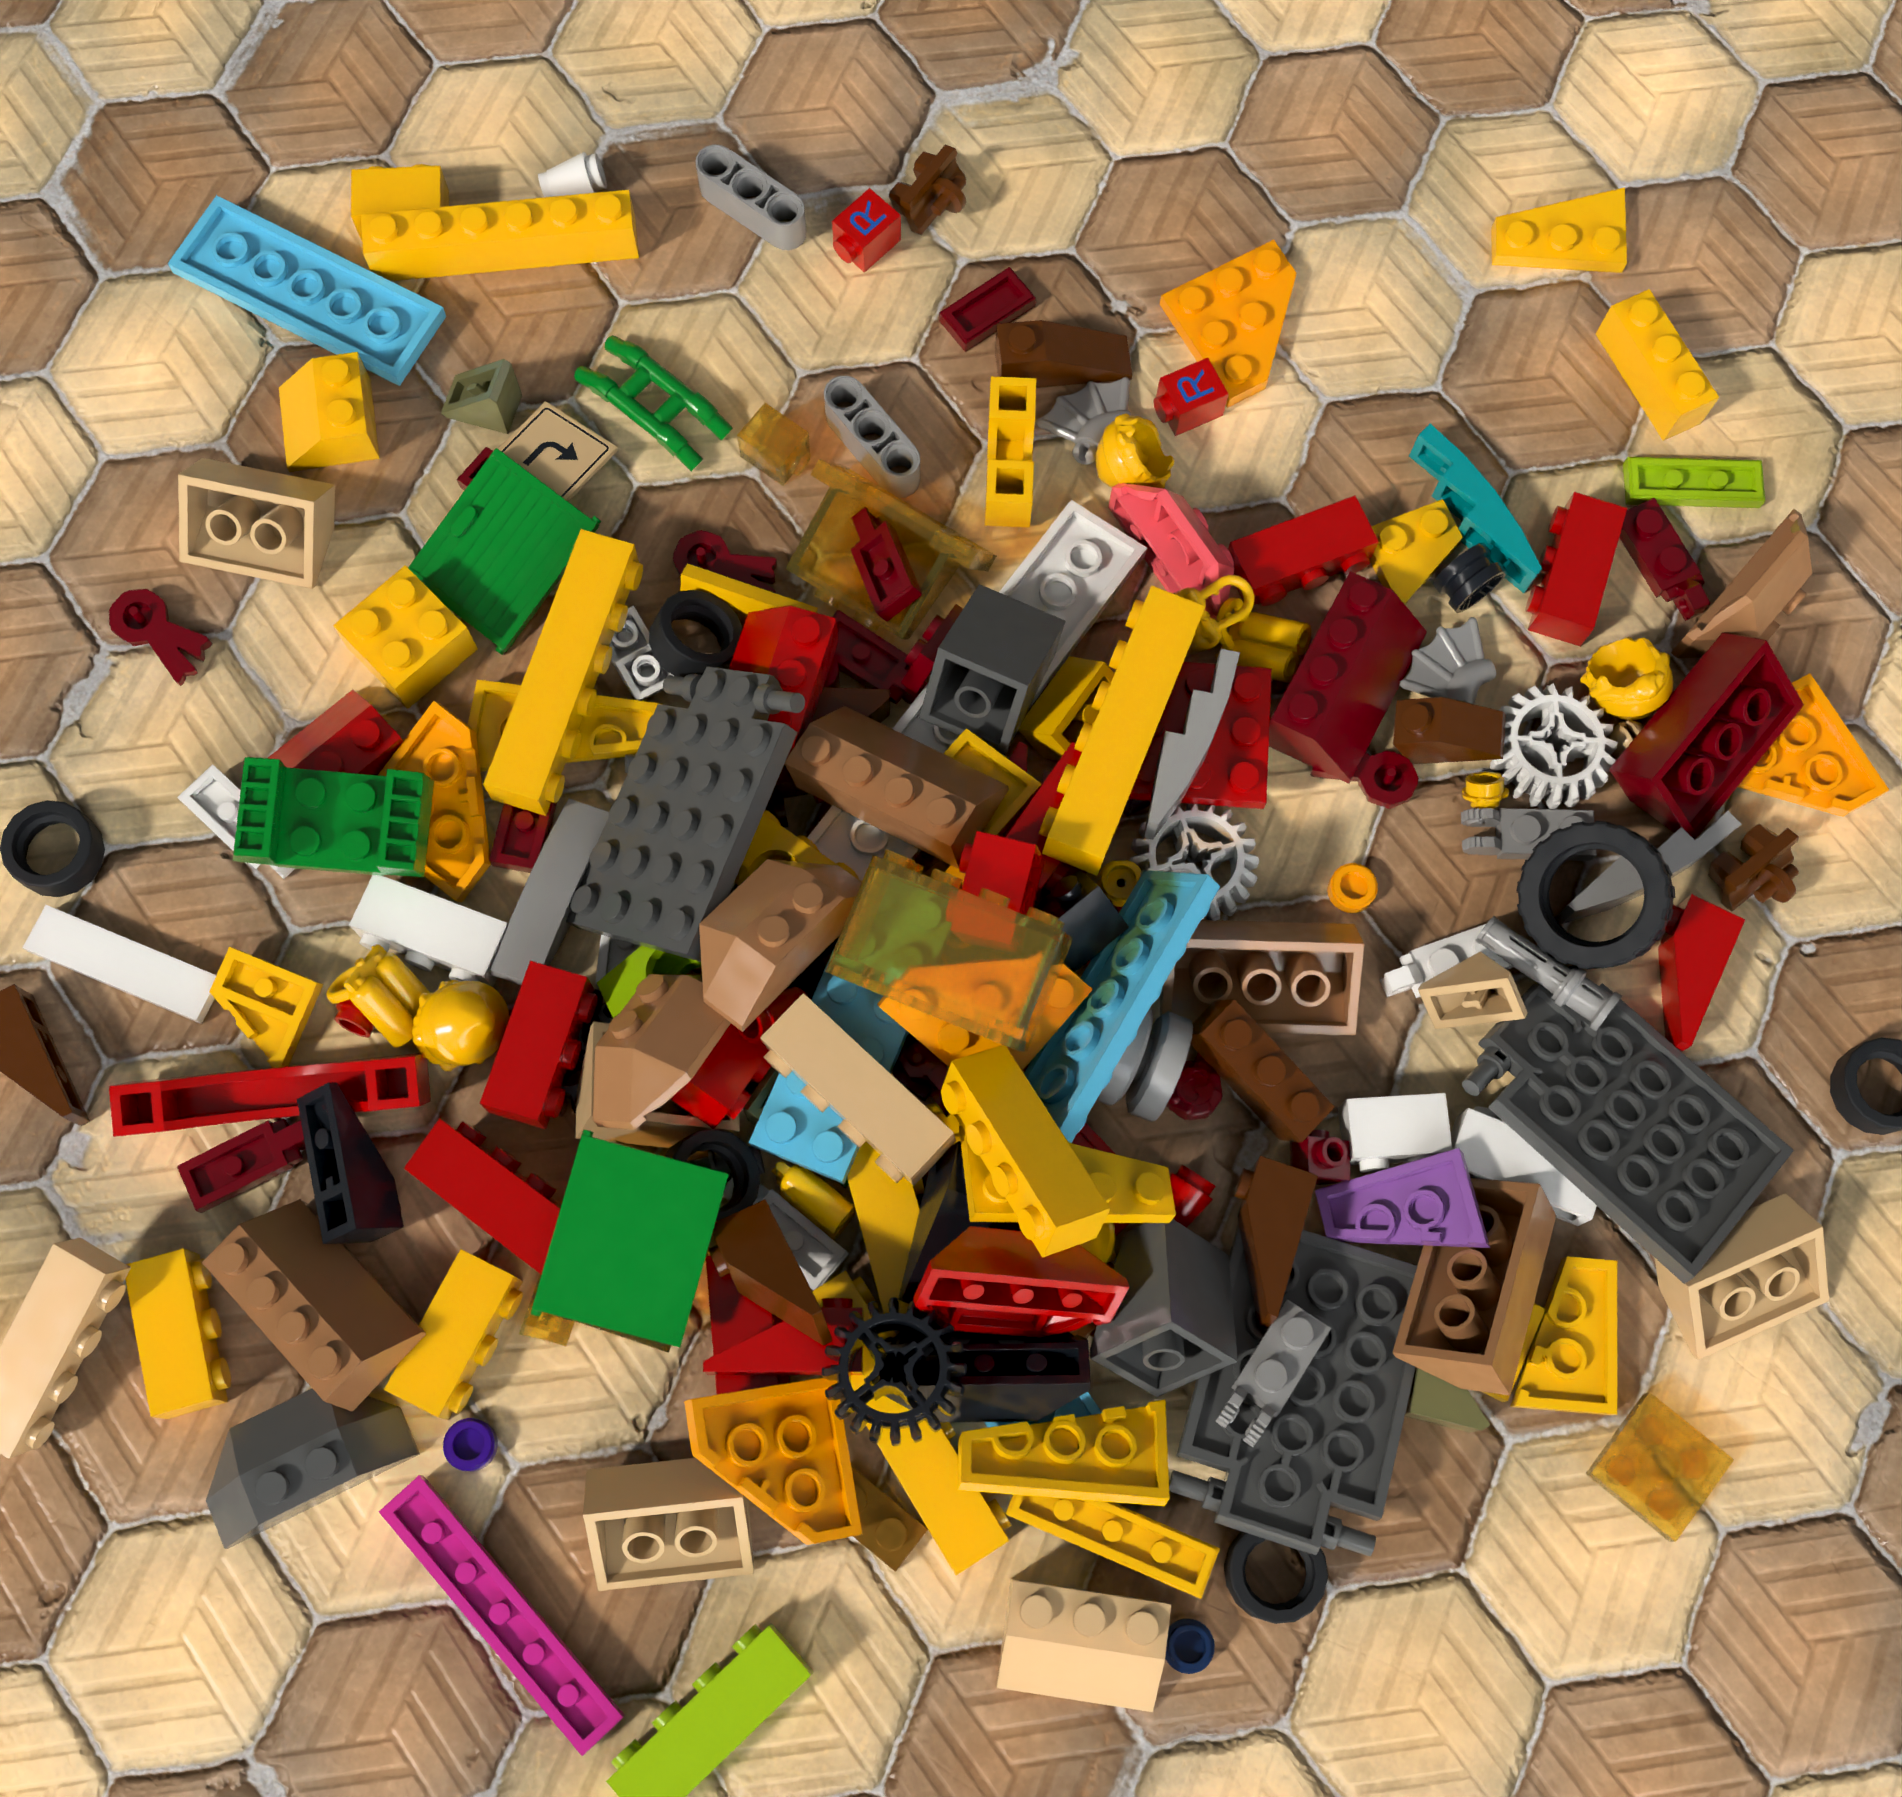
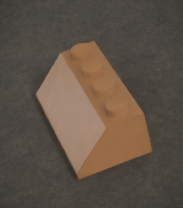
[784,706,1009,869]
[1160,920,1364,1035]
[1393,1178,1556,1396]
[202,1199,426,1412]

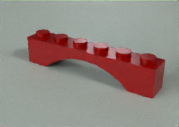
[109,1053,431,1137]

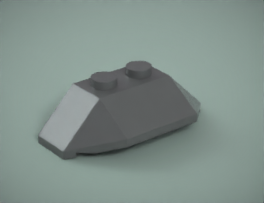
[206,1389,420,1549]

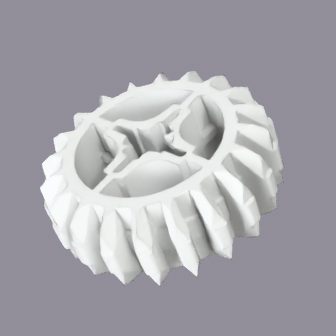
[1490,683,1618,809]
[1129,803,1259,921]

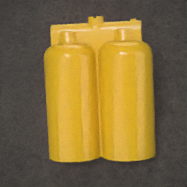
[1173,575,1255,656]
[1216,597,1311,683]
[326,944,430,1048]
[771,1162,855,1240]

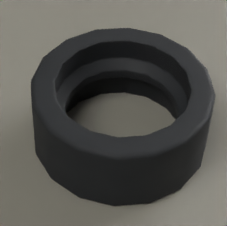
[649,590,743,677]
[0,800,105,897]
[1830,1037,1902,1135]
[665,1129,761,1222]
[1224,1531,1328,1624]

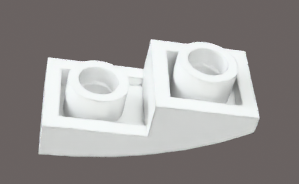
[610,606,674,701]

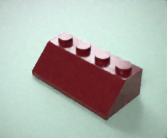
[1269,571,1427,784]
[1609,633,1804,840]

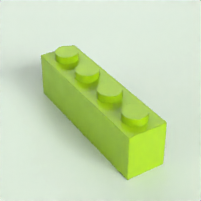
[606,1624,814,1797]

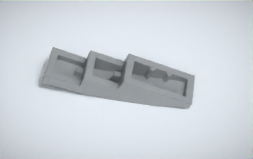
[1143,649,1240,840]
[490,798,609,985]
[1555,811,1742,924]

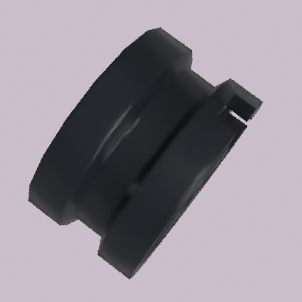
[1433,542,1508,613]

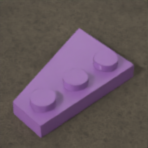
[1315,1148,1490,1248]

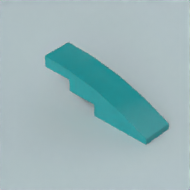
[1409,423,1542,593]

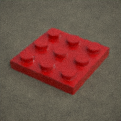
[1129,662,1272,809]

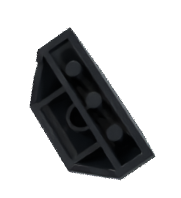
[880,1317,1091,1422]

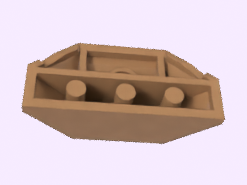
[1671,509,1812,659]
[699,859,877,1032]
[593,974,731,1130]

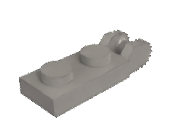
[1461,808,1597,861]
[1215,1299,1331,1447]

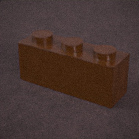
[1190,999,1335,1142]

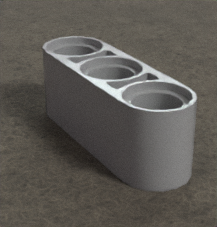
[695,144,806,250]
[824,375,920,498]

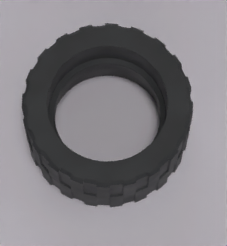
[1516,821,1675,969]

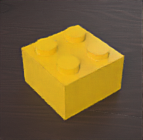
[333,565,478,709]

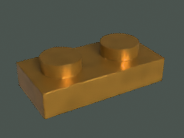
[851,1466,928,1572]

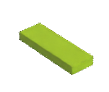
[1623,457,1765,508]

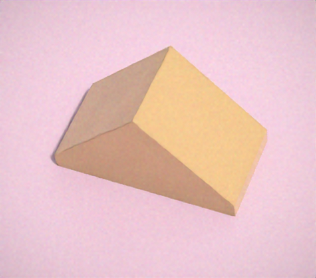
[1418,951,1528,1029]

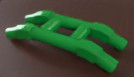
[574,335,733,471]

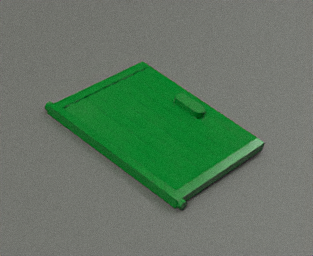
[408,448,601,655]
[530,1129,729,1348]

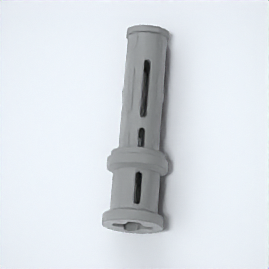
[1476,916,1622,1031]

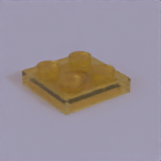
[1585,1392,1734,1542]

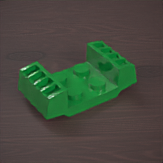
[233,757,434,877]

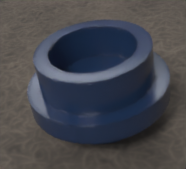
[1165,1618,1215,1674]

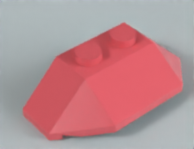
[1108,483,1235,650]

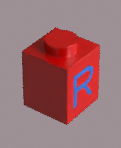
[832,188,901,273]
[1153,357,1229,436]

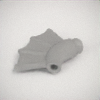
[1036,377,1131,465]
[1400,617,1496,704]

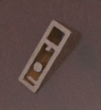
[995,320,1132,388]
[0,984,90,1126]
[1234,1156,1318,1329]
[708,1199,833,1346]

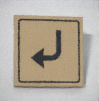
[498,401,617,502]

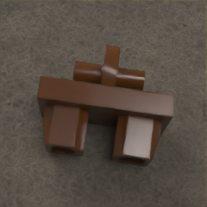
[889,144,967,235]
[1708,823,1799,912]

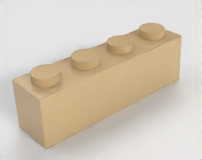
[760,993,956,1186]
[0,1238,131,1459]

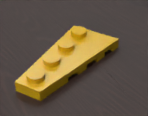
[468,679,663,772]
[959,1125,1176,1223]
[957,1399,1170,1506]

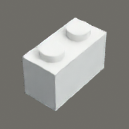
[1338,1093,1453,1173]

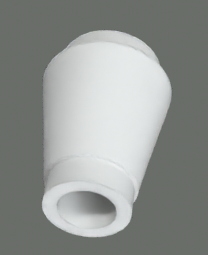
[538,152,607,197]

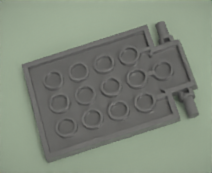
[566,666,805,962]
[1462,965,1794,1284]
[1169,1222,1417,1557]

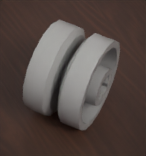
[1096,1007,1193,1122]

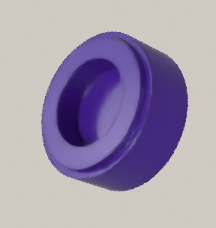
[443,1418,498,1471]

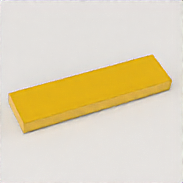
[1005,1495,1220,1599]

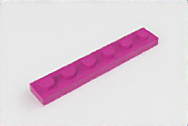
[379,1475,625,1756]

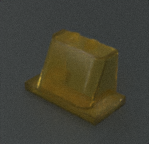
[786,459,997,639]

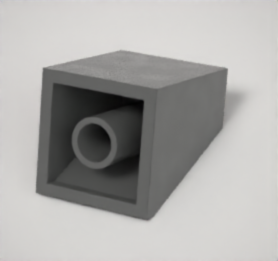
[919,584,1066,756]
[1090,1219,1238,1397]

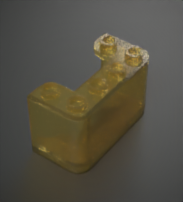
[825,849,1073,1052]

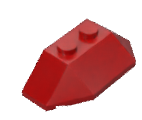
[913,1226,1129,1338]

